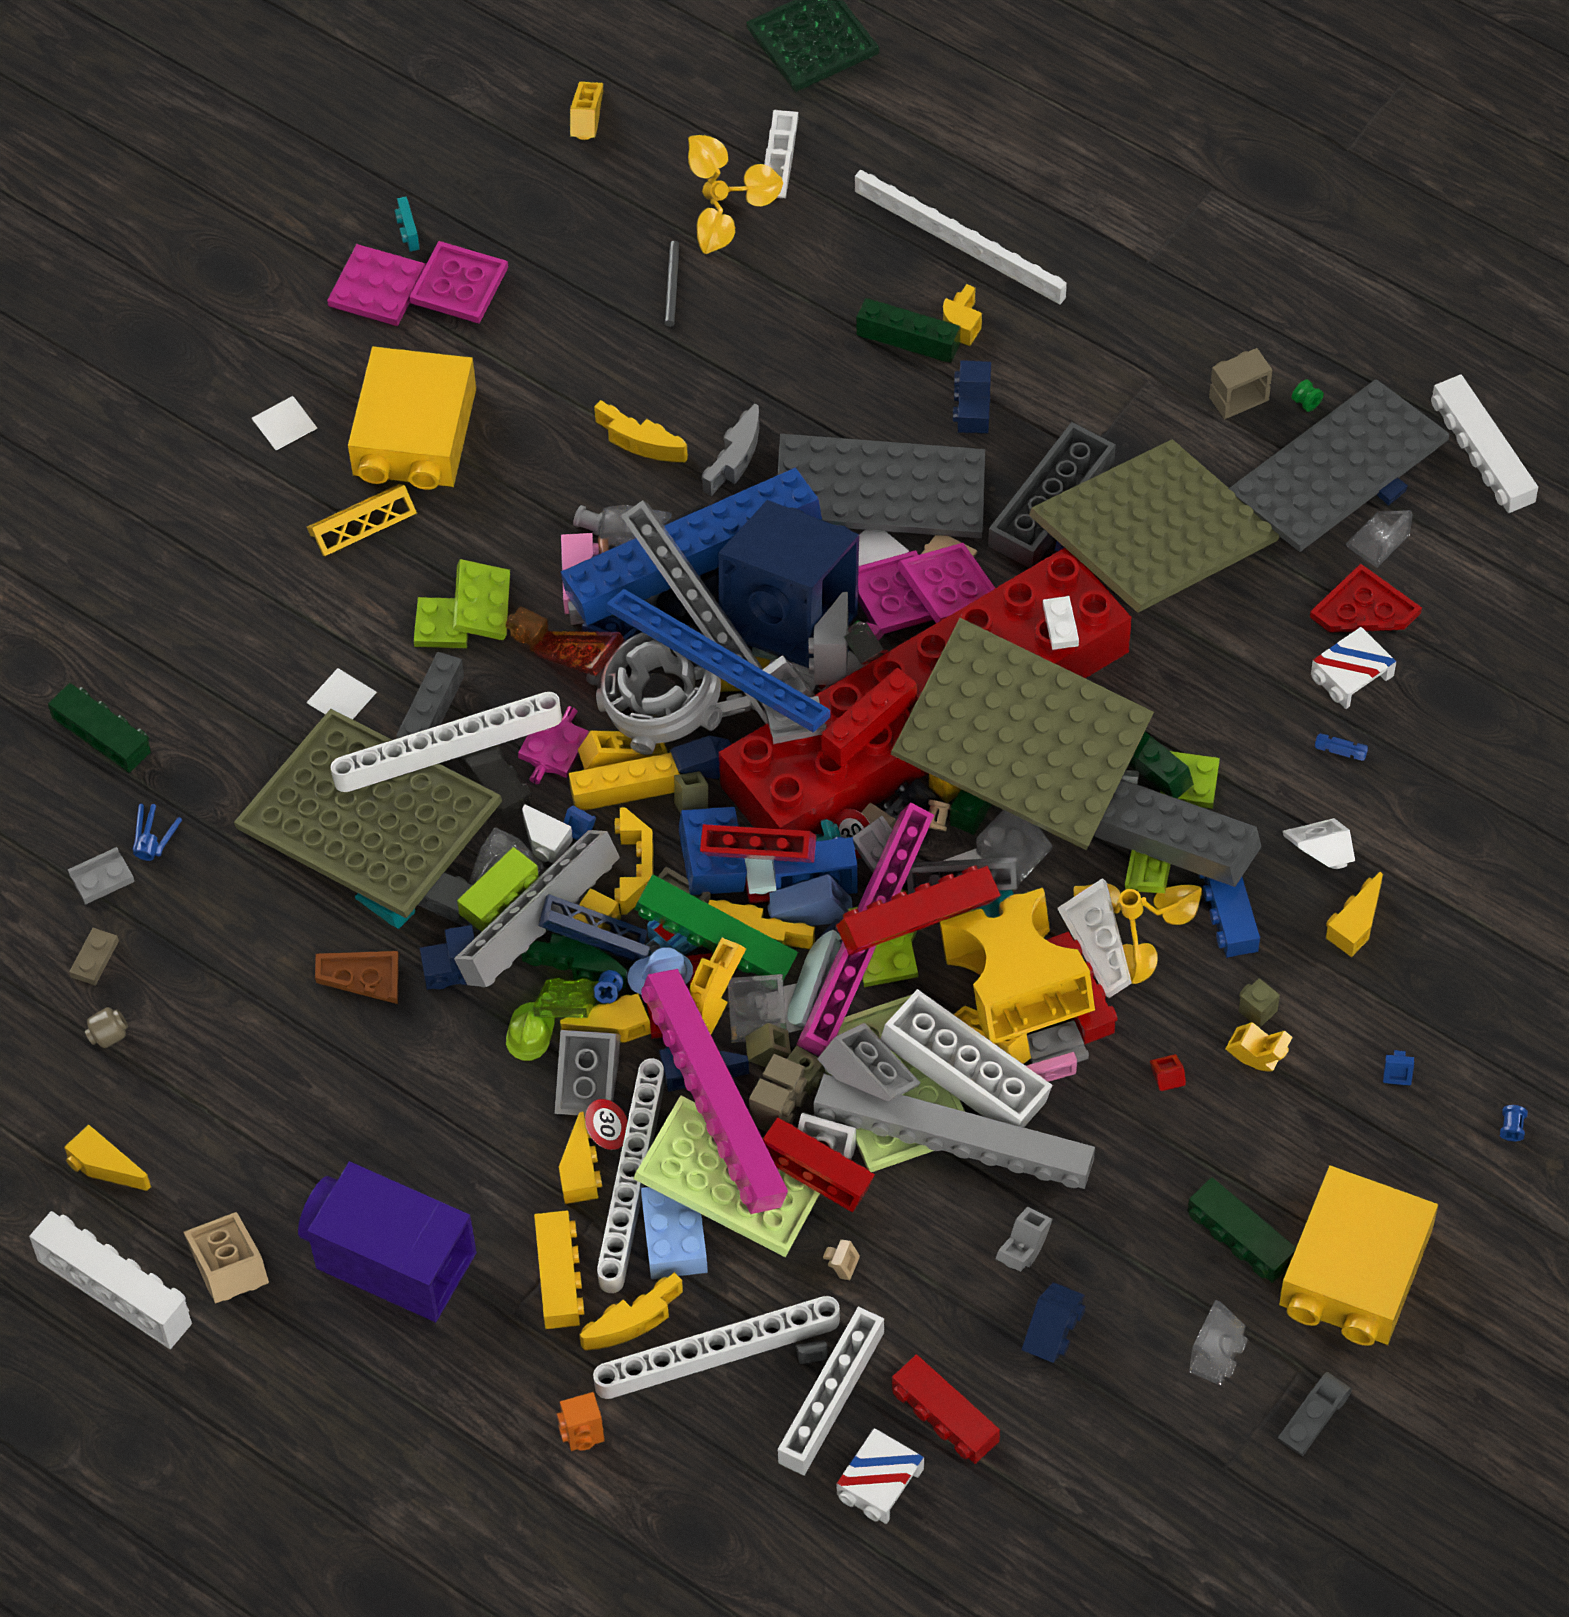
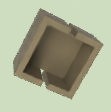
[1209,348,1272,420]
[749,1054,807,1132]

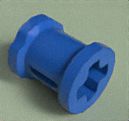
[594,970,623,1004]
[1500,1105,1528,1142]

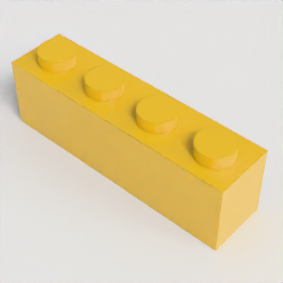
[569,753,680,811]
[534,1211,584,1329]

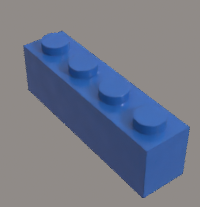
[1198,874,1260,958]

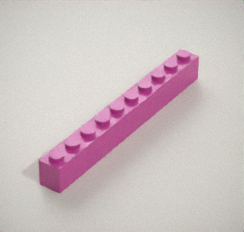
[797,802,934,1056]
[641,969,788,1214]

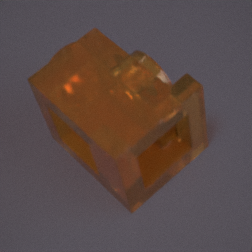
[506,606,549,652]

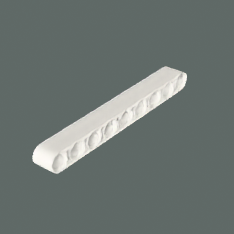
[331,692,562,792]
[597,1058,665,1293]
[593,1296,840,1399]

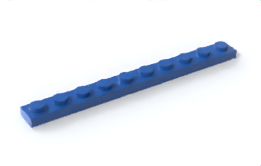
[606,589,830,733]

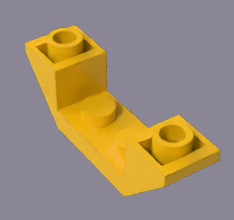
[615,807,654,915]

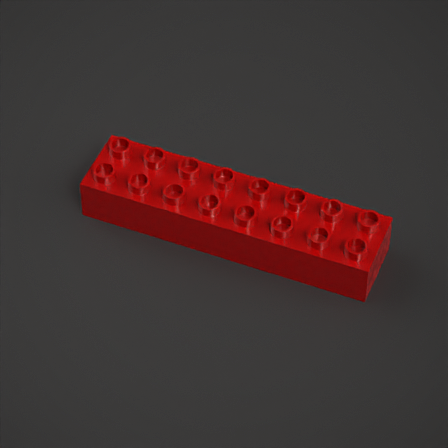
[719,548,1132,836]

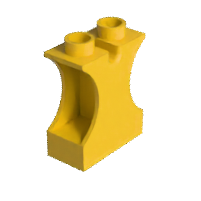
[939,888,1095,1044]

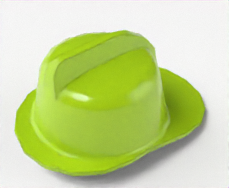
[506,1002,555,1061]

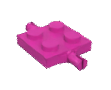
[518,706,589,784]

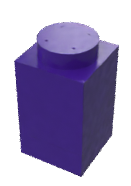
[298,1161,477,1322]

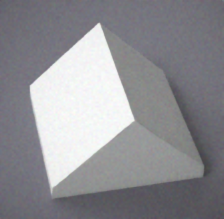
[798,1113,856,1160]

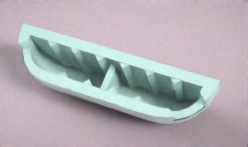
[787,930,842,1028]

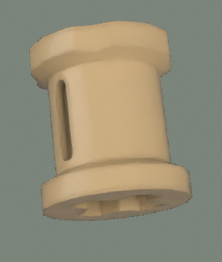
[928,800,952,832]

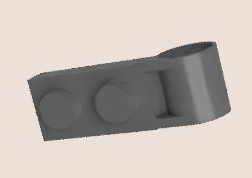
[1278,1372,1352,1457]

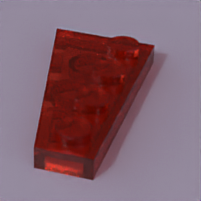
[533,631,625,676]

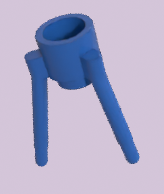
[132,804,182,861]

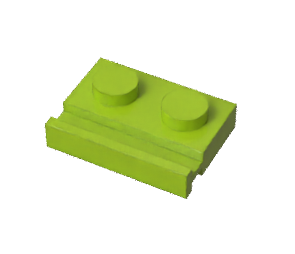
[1125,850,1171,893]

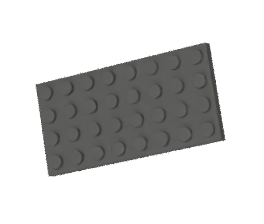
[1229,379,1449,552]
[777,434,985,538]

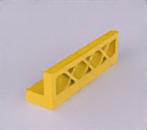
[307,484,417,556]

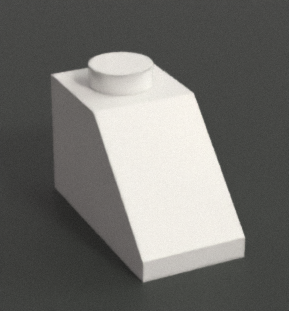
[522,805,573,863]

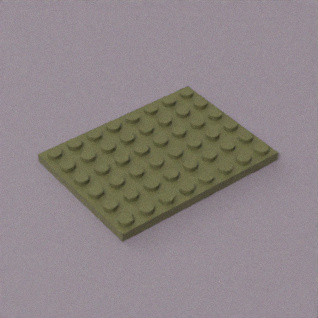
[1029,439,1279,613]
[891,618,1154,850]
[234,709,502,918]

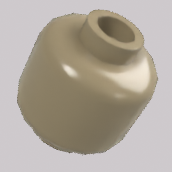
[85,1007,128,1048]

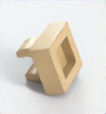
[823,1240,860,1280]

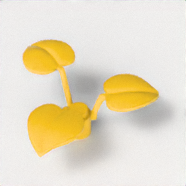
[688,135,783,254]
[1074,883,1202,984]

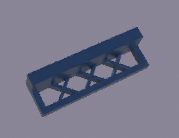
[538,894,650,962]

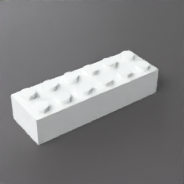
[880,989,1052,1128]
[29,1211,192,1349]

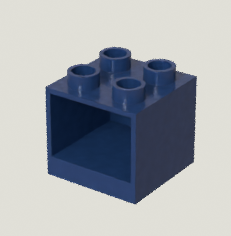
[719,500,859,668]

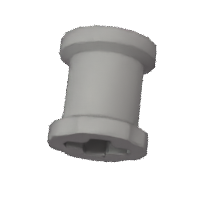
[573,505,606,535]

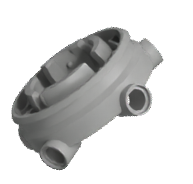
[596,632,722,755]

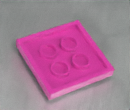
[409,241,508,324]
[327,244,426,326]
[897,543,995,623]
[858,550,933,636]

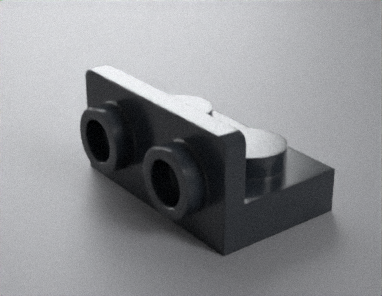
[879,778,940,821]

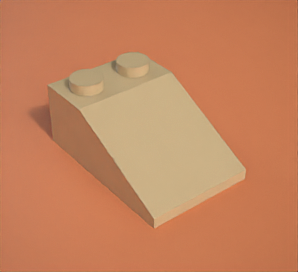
[184,1212,269,1303]

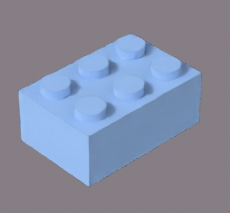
[641,1187,708,1279]

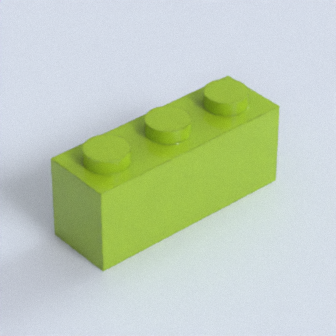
[457,847,539,932]

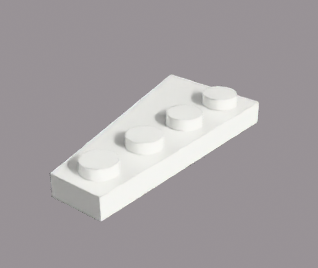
[1057,878,1132,998]

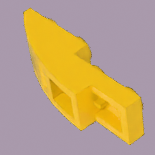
[594,400,688,462]
[709,900,815,949]
[689,938,746,1035]
[580,1272,683,1350]

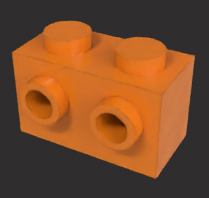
[557,1392,604,1451]

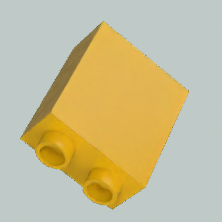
[348,347,476,490]
[1279,1165,1438,1346]

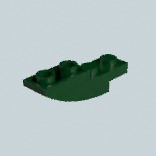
[521,934,628,989]

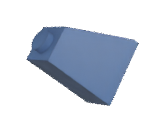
[768,874,852,926]

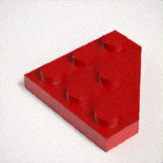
[1310,564,1422,632]

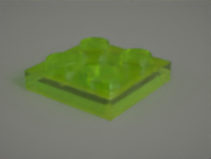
[533,978,599,1018]

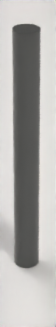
[664,241,680,327]

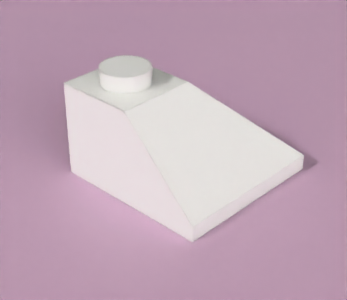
[1283,818,1355,869]

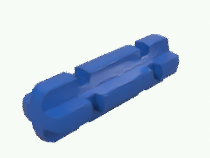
[1315,733,1368,761]

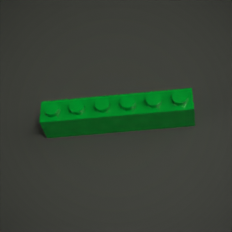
[634,874,798,987]

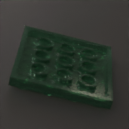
[747,0,879,92]

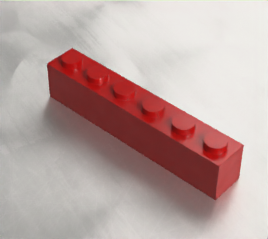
[836,865,1001,956]

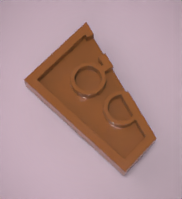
[315,951,399,1004]

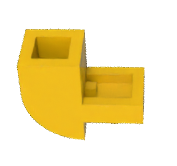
[943,284,982,346]
[1226,1022,1292,1071]

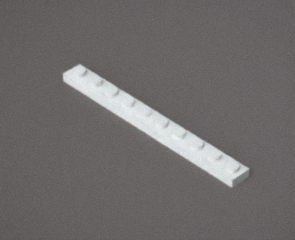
[855,170,1066,304]

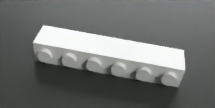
[1431,374,1538,513]
[778,1307,884,1476]

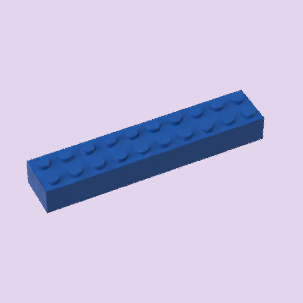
[561,467,822,625]

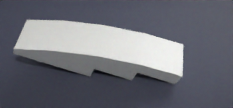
[765,110,798,199]

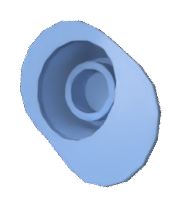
[627,948,693,995]

